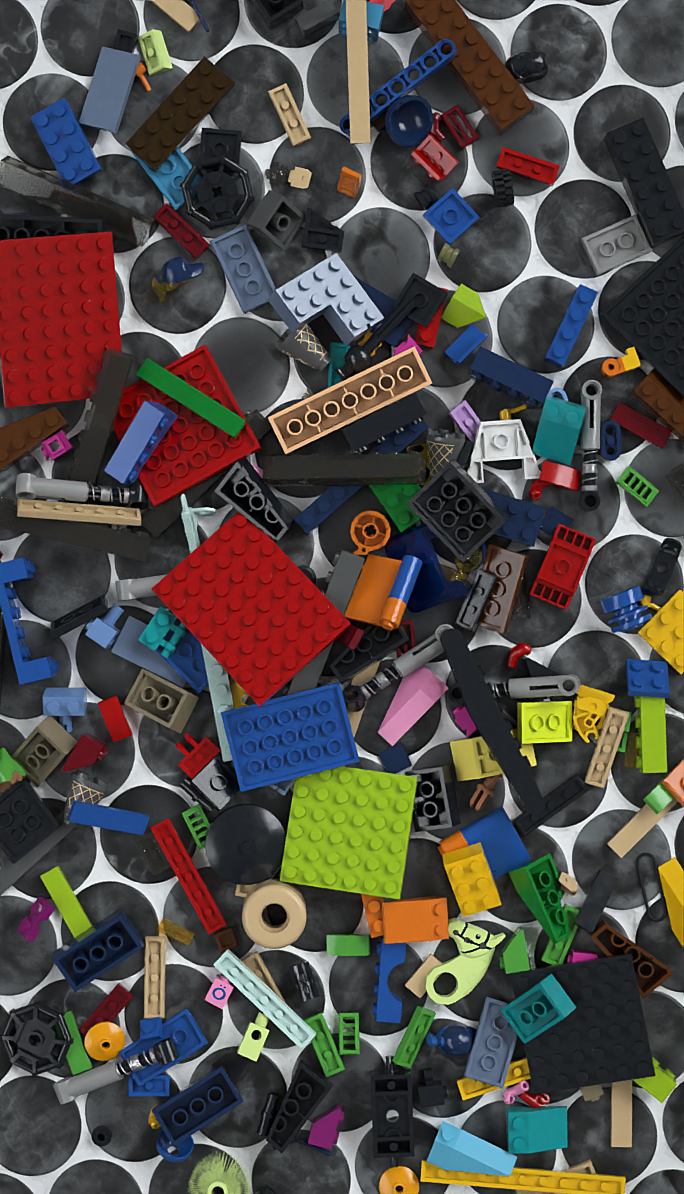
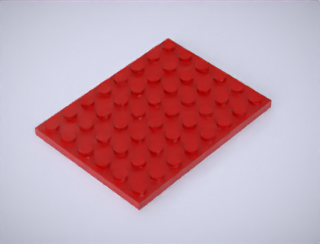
[0,231,125,407]
[151,512,351,707]

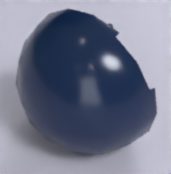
[385,95,434,147]

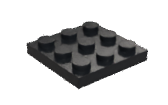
[0,778,61,864]

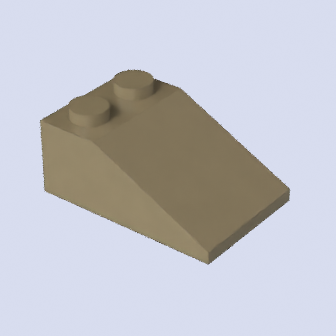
[124,668,199,733]
[11,716,78,787]

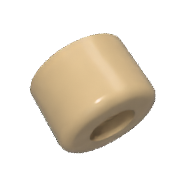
[242,878,307,949]

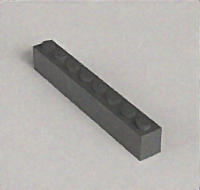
[282,549,365,696]

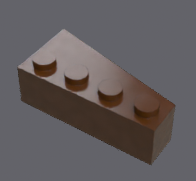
[0,407,70,471]
[588,920,674,999]

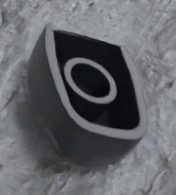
[505,52,548,84]

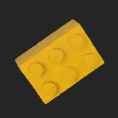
[442,842,502,917]

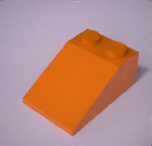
[382,896,449,944]

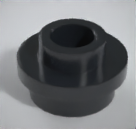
[91,1125,112,1147]

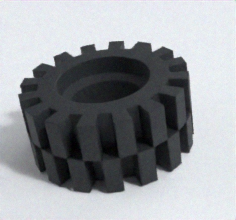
[491,168,514,208]

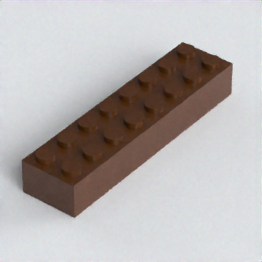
[405,0,534,135]

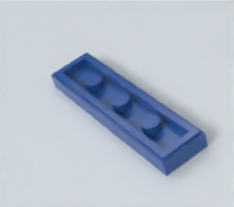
[67,800,150,835]

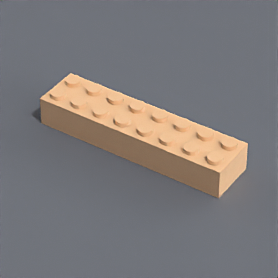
[268,346,432,454]

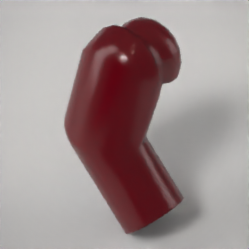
[429,112,446,143]

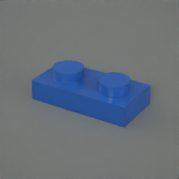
[129,1075,170,1096]

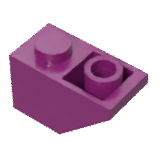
[308,1104,344,1150]

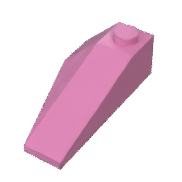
[378,665,449,746]

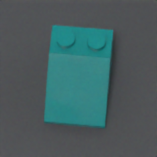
[532,396,588,465]
[500,973,576,1044]
[506,1106,568,1154]

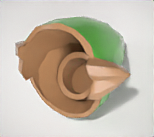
[0,748,27,792]

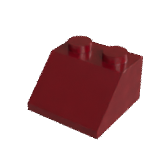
[62,732,109,772]

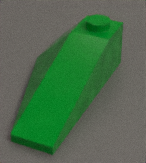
[508,853,570,944]

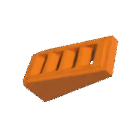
[337,167,362,198]

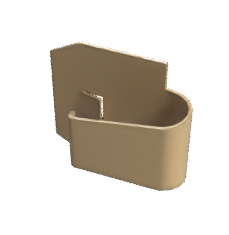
[287,167,312,189]
[559,872,579,896]

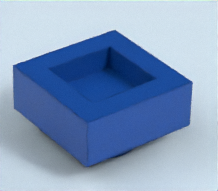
[140,1017,162,1042]

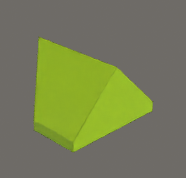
[441,284,487,328]

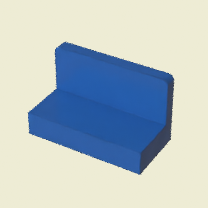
[444,324,488,367]

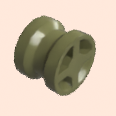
[437,243,460,268]

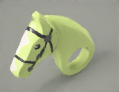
[425,917,506,1005]

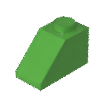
[499,927,530,974]

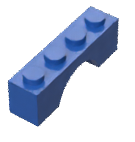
[544,284,598,369]
[372,937,406,1023]

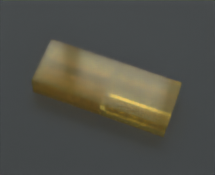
[623,732,639,768]
[157,918,195,946]

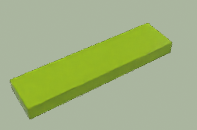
[40,865,92,938]

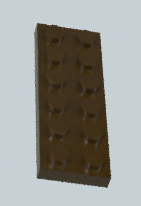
[125,56,235,172]

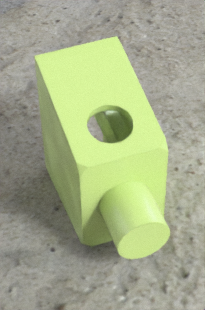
[237,1012,269,1061]

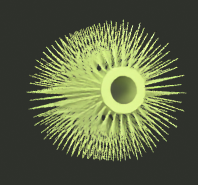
[189,1151,251,1194]

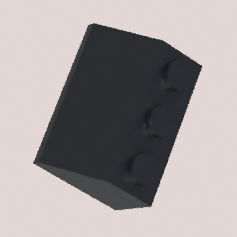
[405,764,461,832]

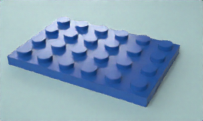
[221,682,360,792]

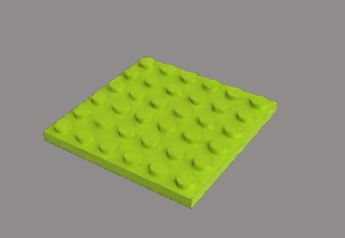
[280,766,418,900]

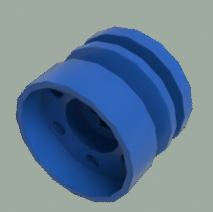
[600,585,652,633]

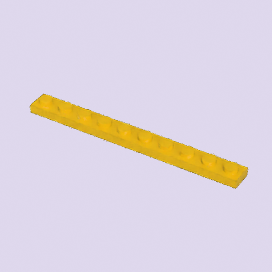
[421,1159,626,1194]

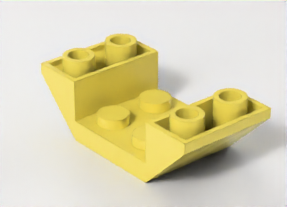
[450,728,537,781]

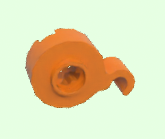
[350,509,391,569]

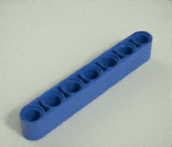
[339,39,457,136]

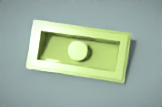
[138,29,172,76]

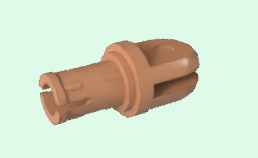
[469,774,502,811]

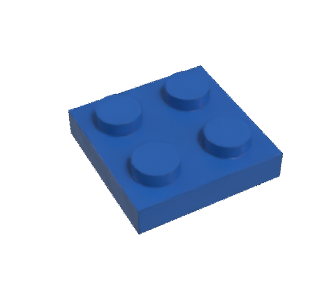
[423,188,480,245]
[626,659,670,698]

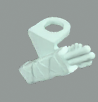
[180,494,216,554]

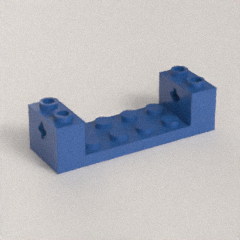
[0,558,59,685]

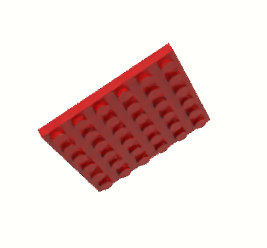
[100,345,262,508]

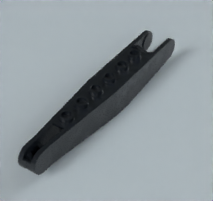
[440,628,545,815]

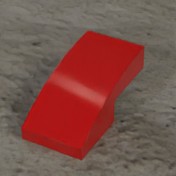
[539,461,581,492]
[98,695,133,742]

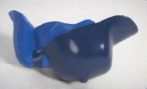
[424,1025,476,1056]

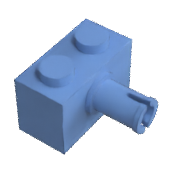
[85,604,124,648]
[42,688,87,732]

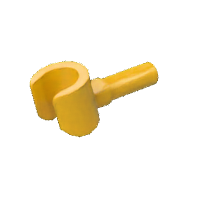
[499,405,527,420]
[638,595,661,611]

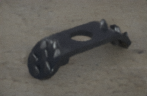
[644,538,682,596]

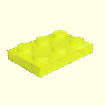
[517,701,572,744]

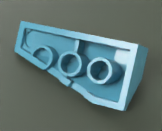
[427,1121,517,1176]

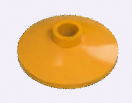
[84,1022,125,1061]
[379,1166,419,1194]

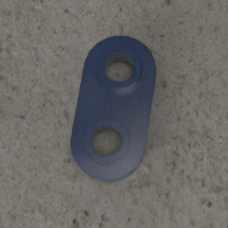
[600,420,621,461]

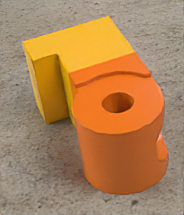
[601,347,641,378]

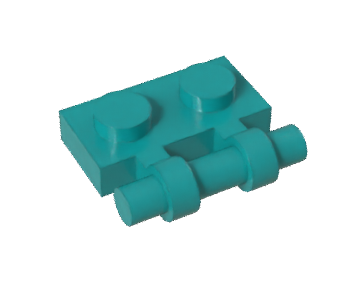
[138,606,187,659]

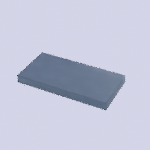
[79,46,141,134]
[210,224,277,314]
[111,616,186,688]
[463,997,518,1089]

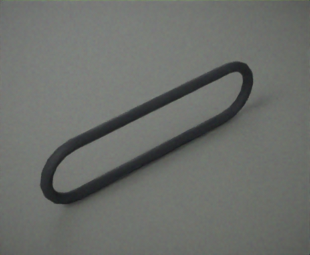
[636,853,667,922]

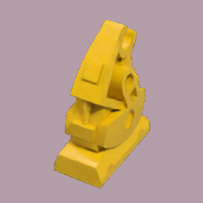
[572,685,615,743]

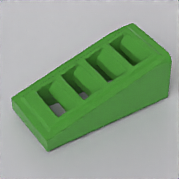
[615,466,659,507]
[182,804,210,850]
[339,1013,360,1055]

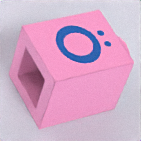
[205,974,234,1009]

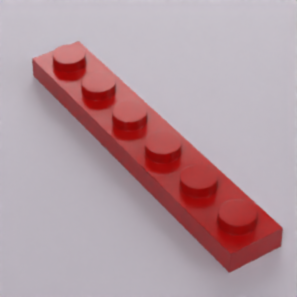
[151,818,227,934]

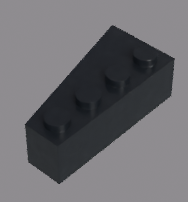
[215,458,295,543]

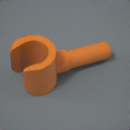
[135,62,151,92]

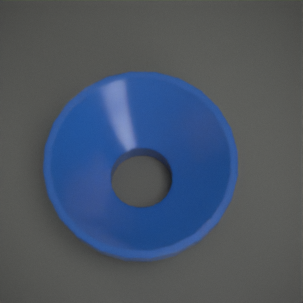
[156,1130,194,1162]

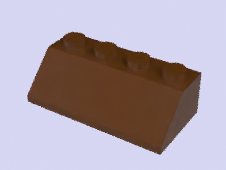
[630,368,684,443]

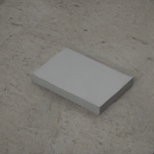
[581,214,653,276]

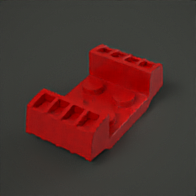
[529,524,596,610]

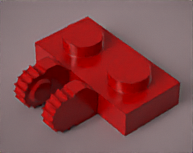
[175,733,221,779]

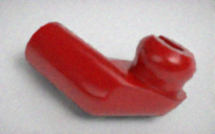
[529,479,552,500]
[506,643,532,668]
[518,1091,550,1108]

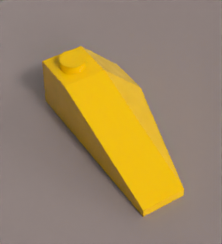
[657,857,684,947]

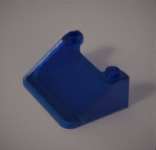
[385,523,468,613]

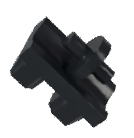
[289,961,320,1003]

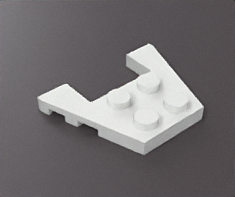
[466,419,541,483]

